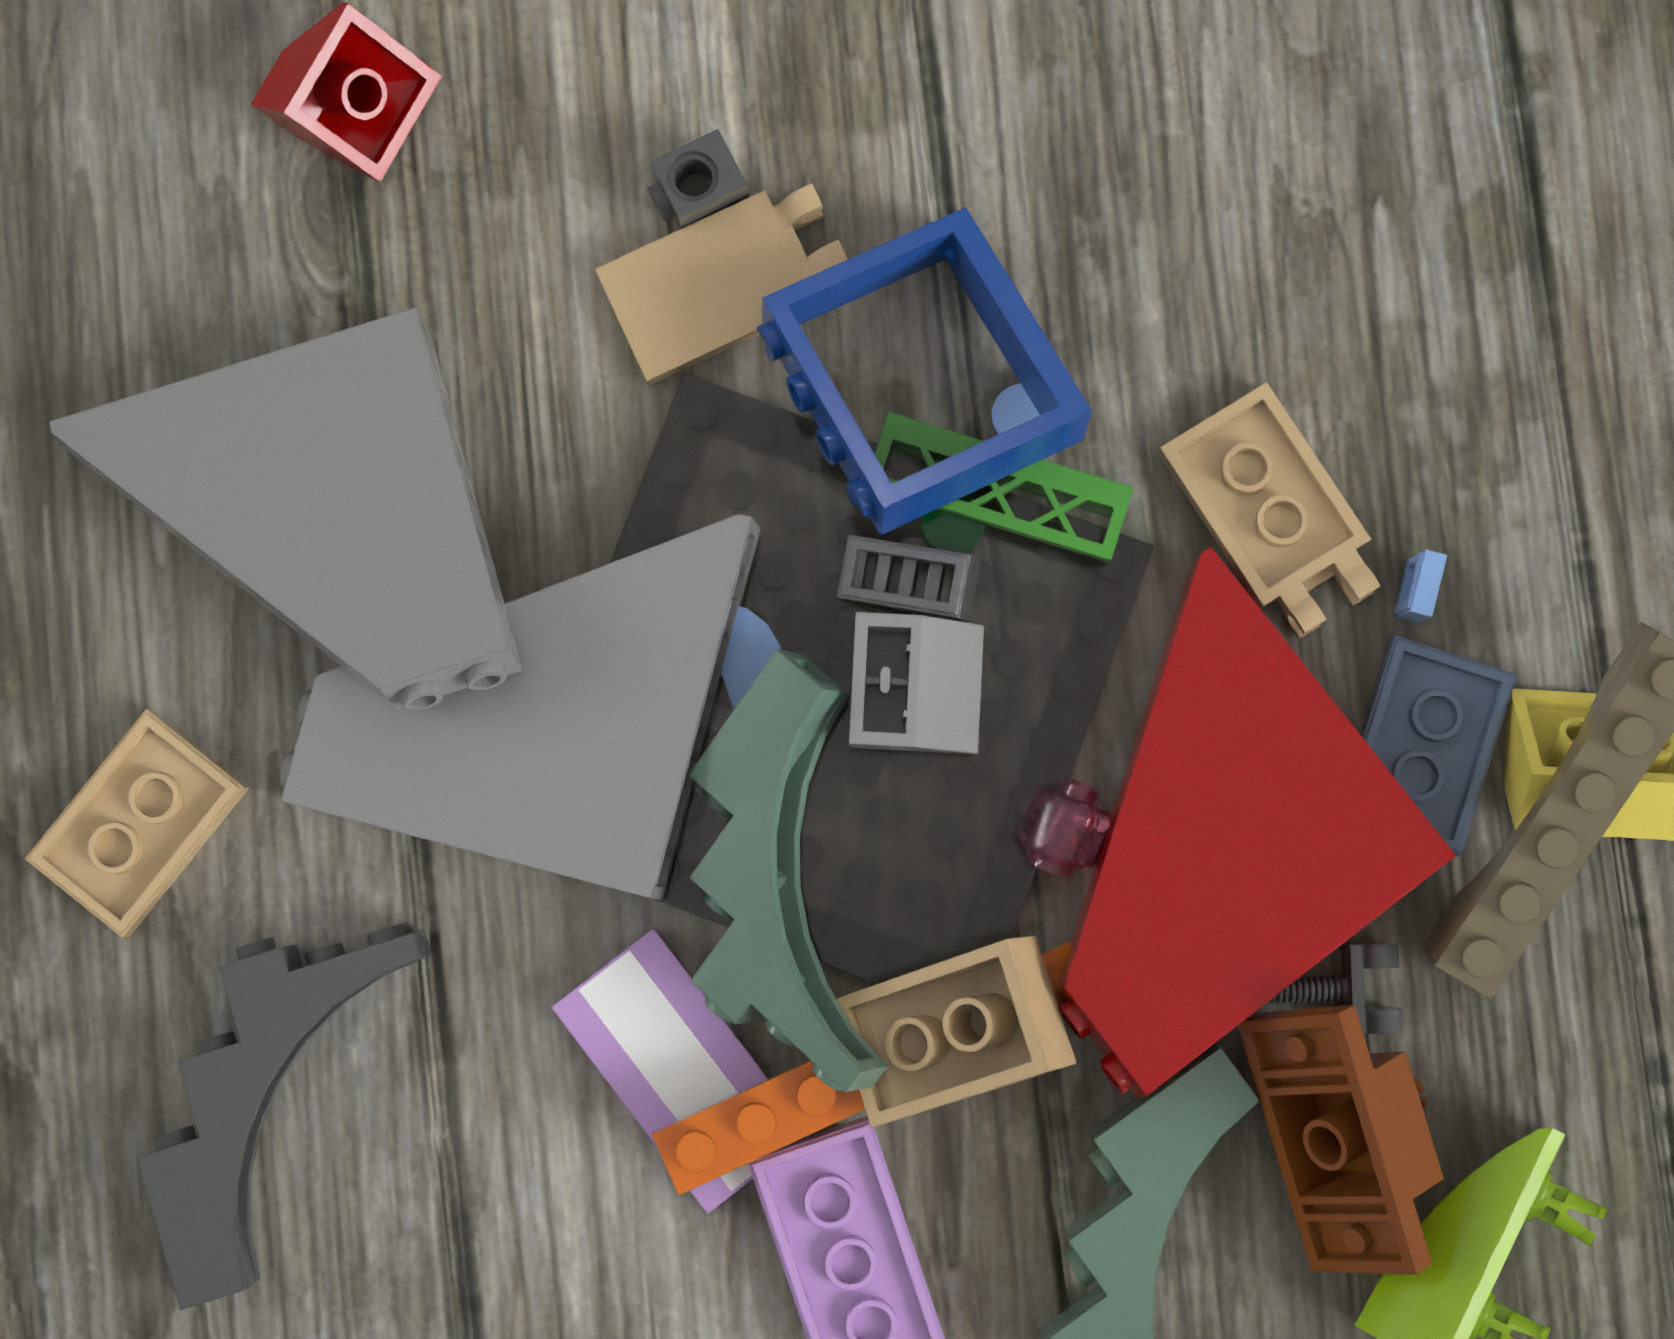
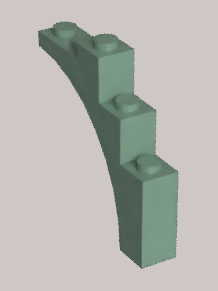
[688,649,888,1092]
[1038,1044,1260,1339]

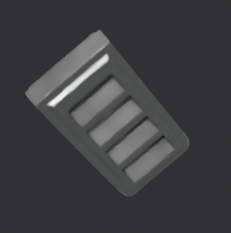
[837,535,980,622]

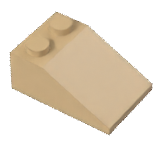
[836,936,1077,1128]

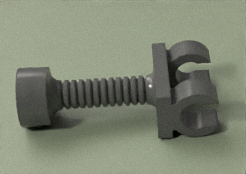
[1254,942,1402,1034]

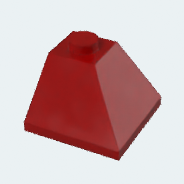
[251,2,442,182]

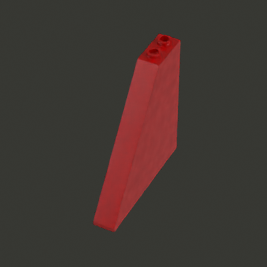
[1056,547,1456,1098]

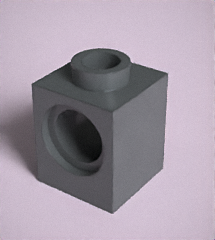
[647,129,749,229]

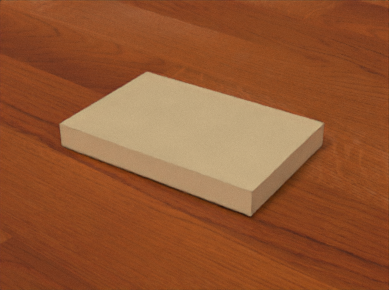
[25,709,249,938]

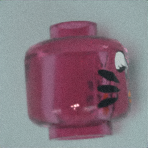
[1017,777,1112,878]

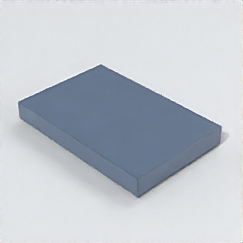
[1360,635,1517,857]

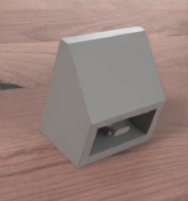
[849,612,984,754]

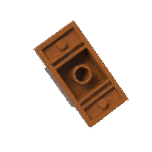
[1238,1004,1444,1275]

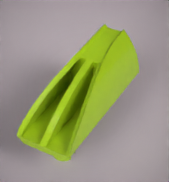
[1355,1128,1608,1339]

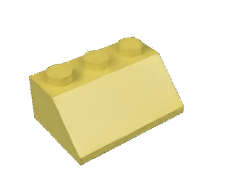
[1504,688,1674,841]

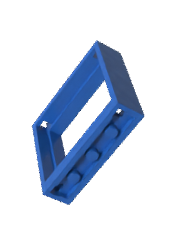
[757,207,1092,535]

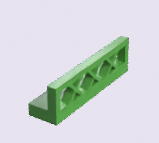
[875,411,1134,563]

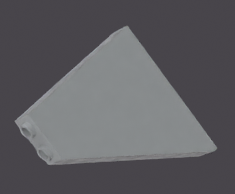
[49,307,523,710]
[280,514,761,900]

